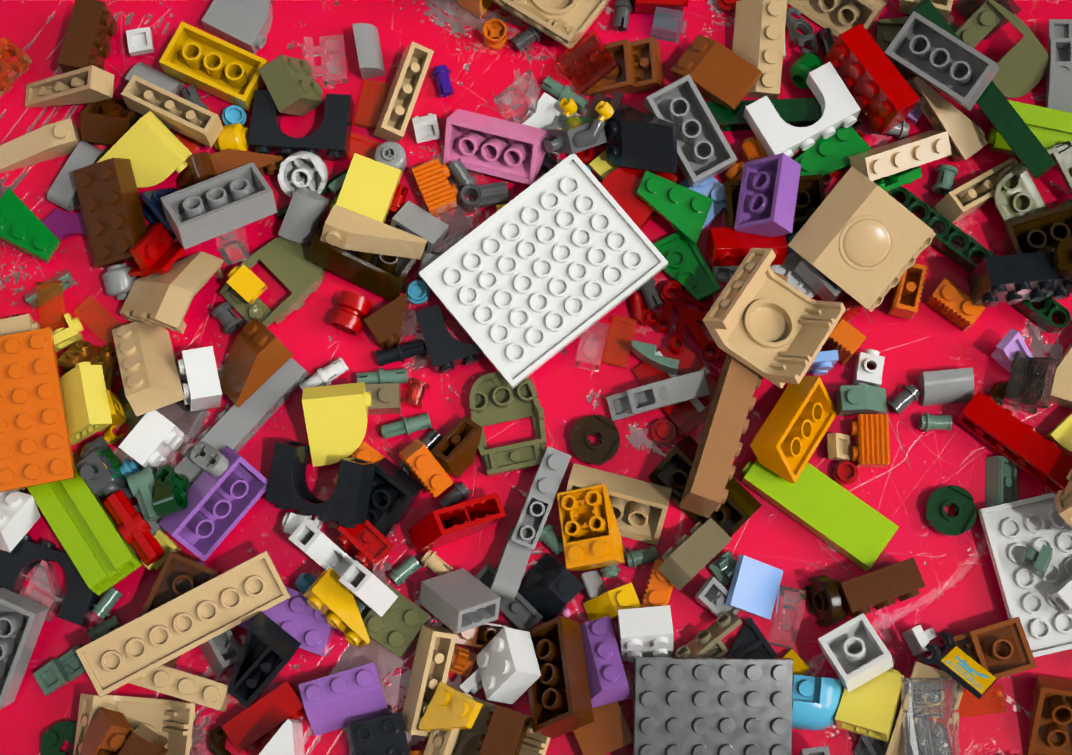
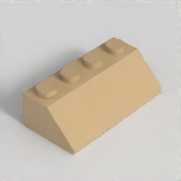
[732,0,788,99]
[787,0,887,37]
[112,321,185,417]
[559,463,672,545]

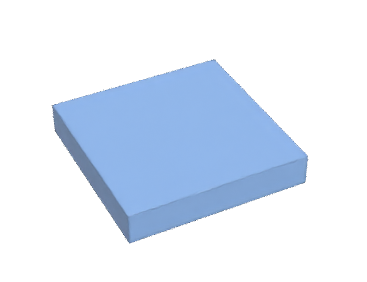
[725,555,783,620]

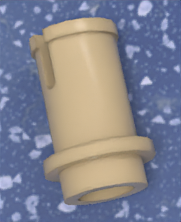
[421,550,454,576]

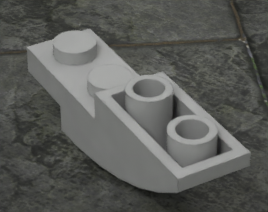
[1046,19,1072,113]
[606,370,711,421]
[510,446,571,550]

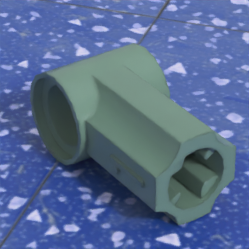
[127,467,162,522]

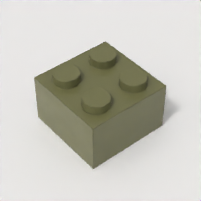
[259,55,325,116]
[363,585,432,659]

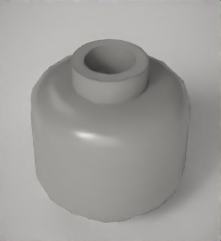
[374,141,407,172]
[103,263,136,301]

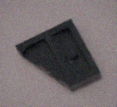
[726,617,779,658]

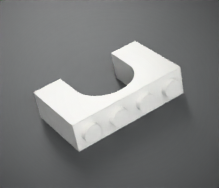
[743,62,861,158]
[288,519,398,617]

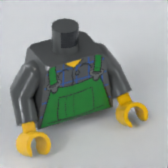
[543,98,614,154]
[76,425,134,499]

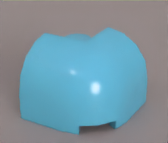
[792,674,843,731]

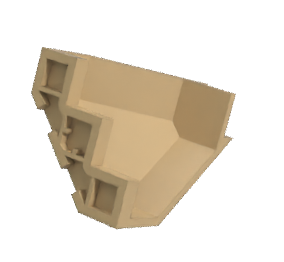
[119,251,224,334]

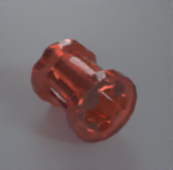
[401,378,430,409]

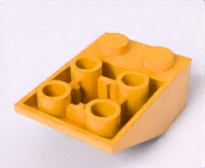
[557,484,625,572]

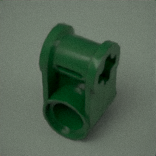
[153,465,189,518]

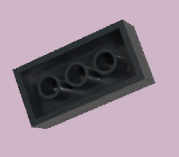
[967,251,1072,307]

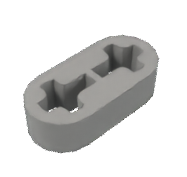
[190,442,229,477]

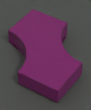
[42,208,88,241]

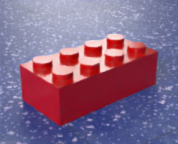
[822,23,920,135]

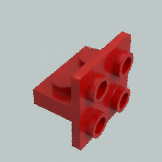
[128,222,186,277]
[336,519,395,573]

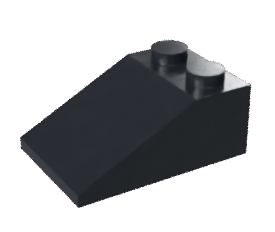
[605,107,677,173]
[336,458,424,538]

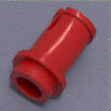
[388,184,409,216]

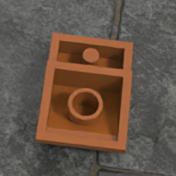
[583,37,664,96]
[940,617,1037,689]

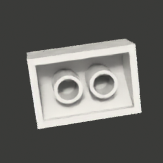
[259,719,305,755]

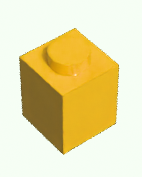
[227,264,268,305]

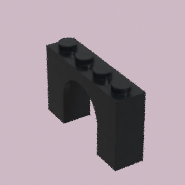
[248,90,354,161]
[415,305,485,374]
[265,440,376,528]
[0,535,100,627]

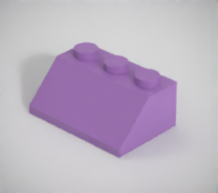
[734,153,801,237]
[581,616,631,708]
[298,662,390,736]

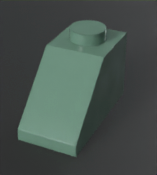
[835,384,888,416]

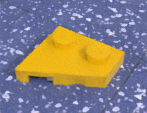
[418,682,483,732]

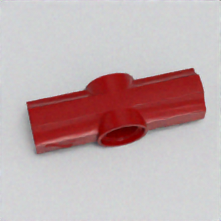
[103,490,165,566]

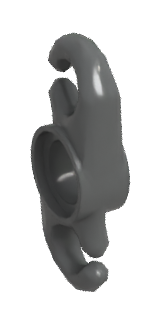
[786,7,819,55]

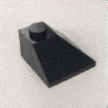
[518,553,584,623]

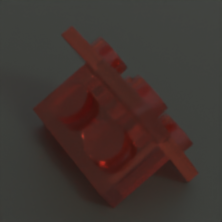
[556,30,618,95]

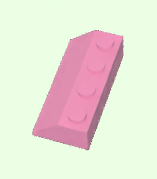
[443,109,548,185]

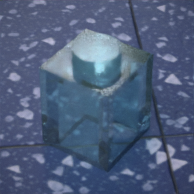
[651,6,687,43]

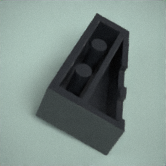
[227,611,301,708]

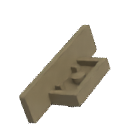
[671,610,742,658]

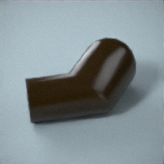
[988,380,1020,407]
[208,726,232,755]

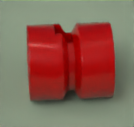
[329,291,372,336]

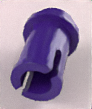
[432,65,454,98]

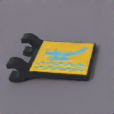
[918,629,997,699]

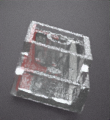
[901,678,960,755]

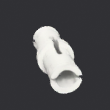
[299,357,349,391]

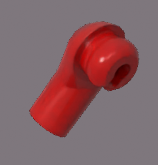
[629,294,658,326]

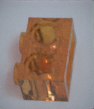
[0,36,32,97]

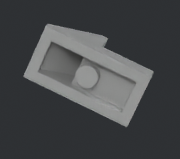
[695,576,740,617]

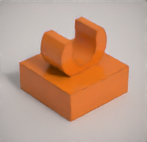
[449,645,478,678]

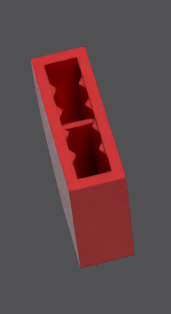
[601,166,679,231]
[407,492,506,554]

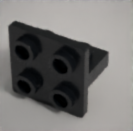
[350,712,410,755]

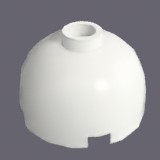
[278,151,328,198]

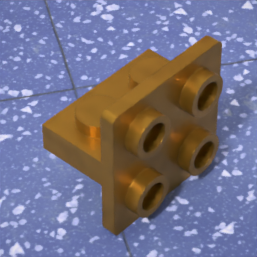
[57,341,118,390]

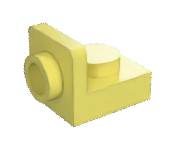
[53,313,84,352]

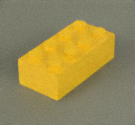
[159,21,268,112]

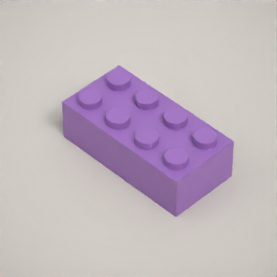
[158,446,269,562]
[237,587,335,657]

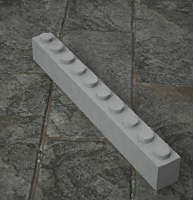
[117,358,309,559]

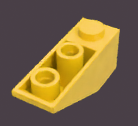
[303,568,370,648]

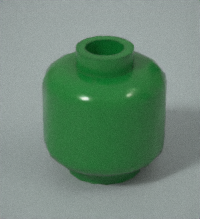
[789,53,824,89]

